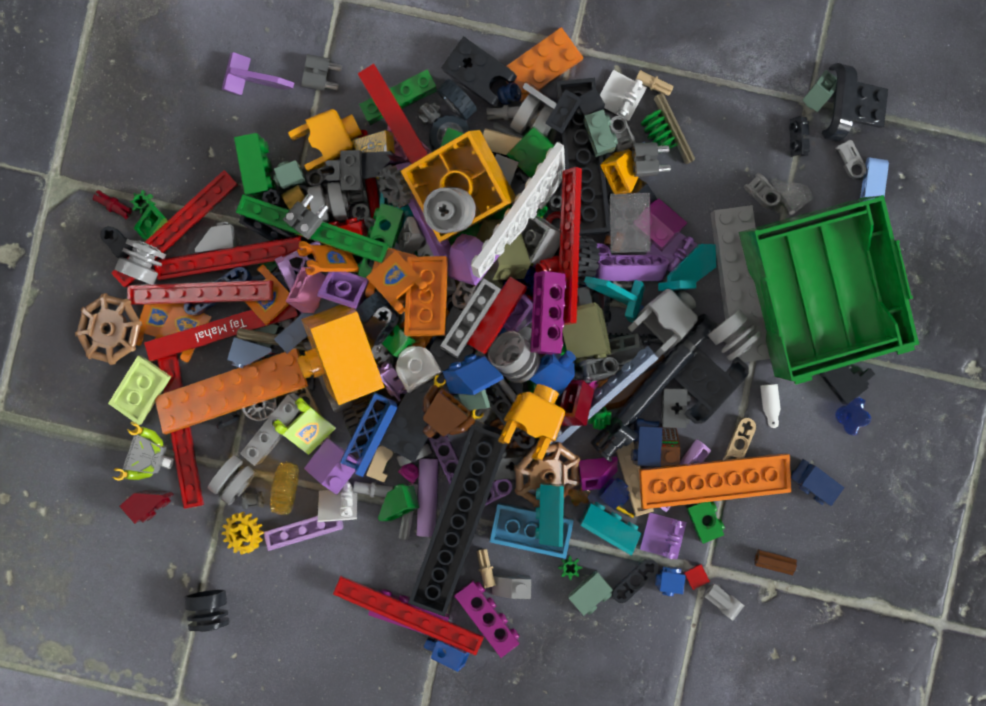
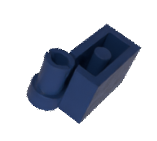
[631,418,663,467]
[790,459,845,506]

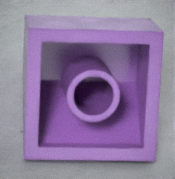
[317,272,369,309]
[304,438,358,495]

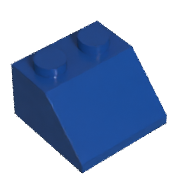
[443,354,504,395]

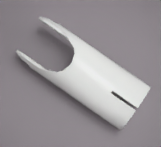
[760,384,781,428]

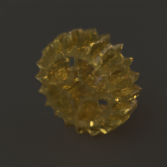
[270,462,299,515]

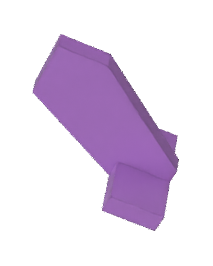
[222,52,294,96]

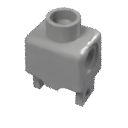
[628,289,698,358]

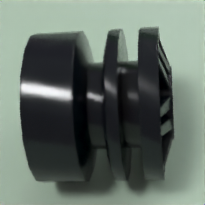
[184,589,230,632]

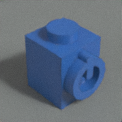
[655,566,686,596]

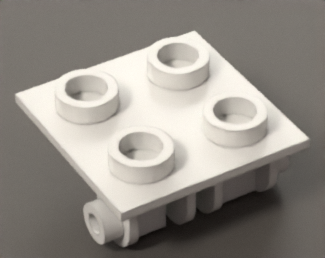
[600,70,647,121]
[318,481,357,522]

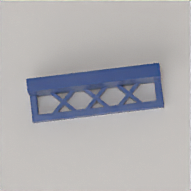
[340,392,397,477]

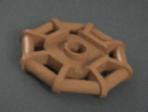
[75,293,142,365]
[514,442,580,507]

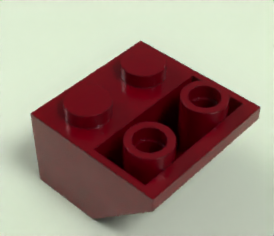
[556,380,594,426]
[119,490,174,524]

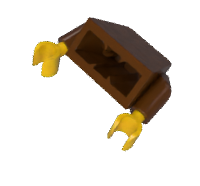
[422,375,484,438]

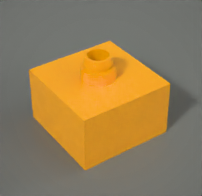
[401,130,516,242]
[297,304,385,405]

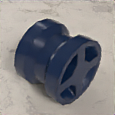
[497,82,521,105]

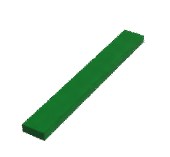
[236,195,389,263]

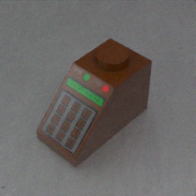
[660,427,680,467]

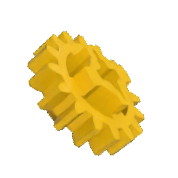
[222,511,264,555]

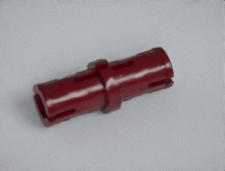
[93,190,132,219]

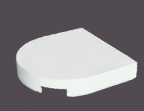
[396,346,442,393]

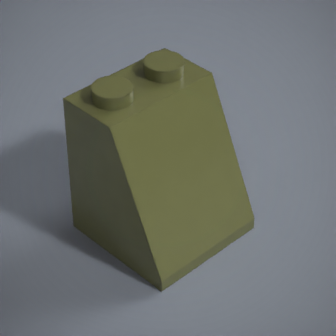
[476,219,531,281]
[562,302,611,365]

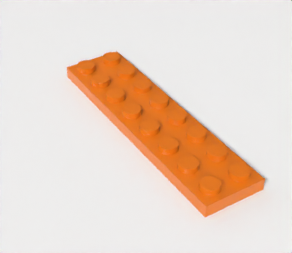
[155,349,308,434]
[639,453,791,509]

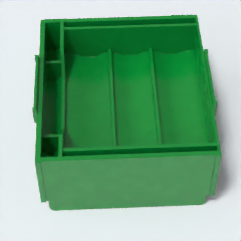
[739,195,919,385]

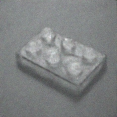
[610,193,651,253]

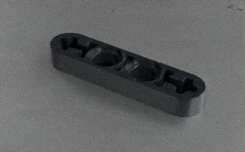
[485,383,535,448]

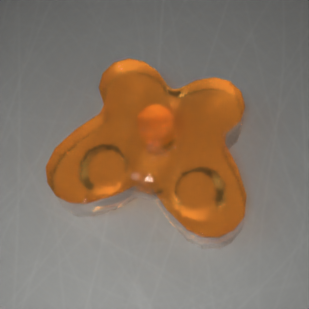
[568,487,591,506]

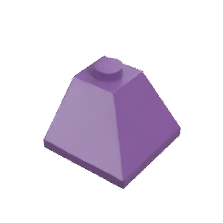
[448,233,499,286]

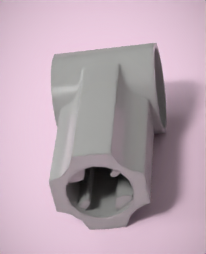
[704,583,745,621]

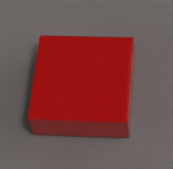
[684,563,710,590]

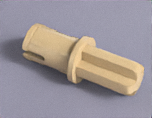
[636,70,673,96]
[477,549,496,588]

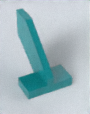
[658,244,716,291]
[584,276,645,322]

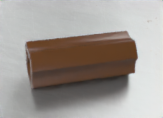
[754,549,797,576]

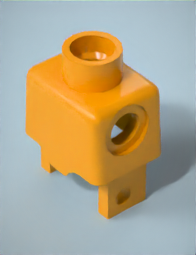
[288,109,362,172]
[498,384,565,460]

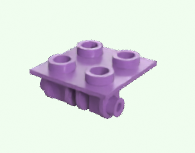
[646,232,698,272]
[640,513,687,559]

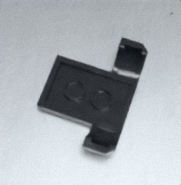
[822,63,888,142]
[674,348,749,424]

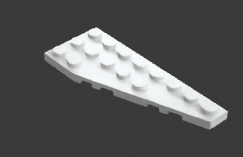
[471,142,565,278]

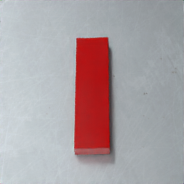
[467,277,527,355]

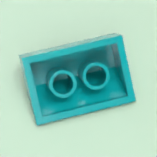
[535,483,564,547]
[578,501,641,556]

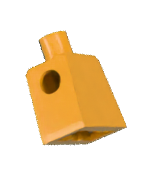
[600,149,638,195]

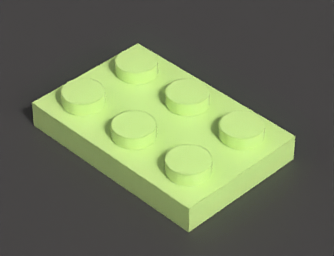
[108,355,171,425]

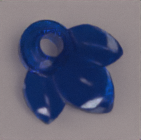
[835,398,872,436]

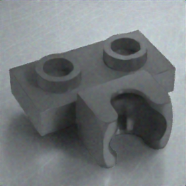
[326,150,362,190]

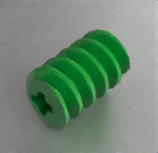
[641,109,678,153]

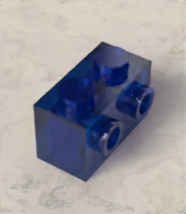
[597,477,630,510]

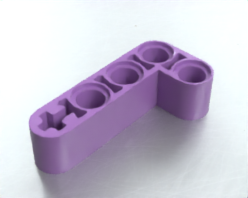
[594,243,669,281]

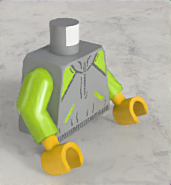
[112,421,174,481]

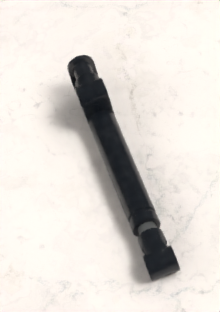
[591,314,718,462]

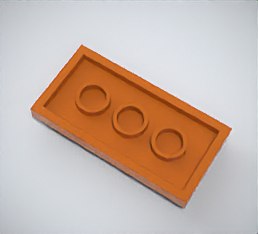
[506,27,583,103]
[404,256,448,336]

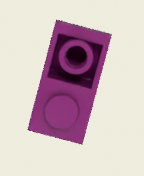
[579,456,618,491]

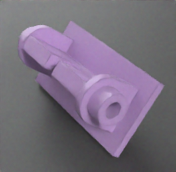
[376,362,407,401]

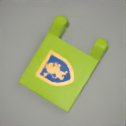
[273,398,336,455]

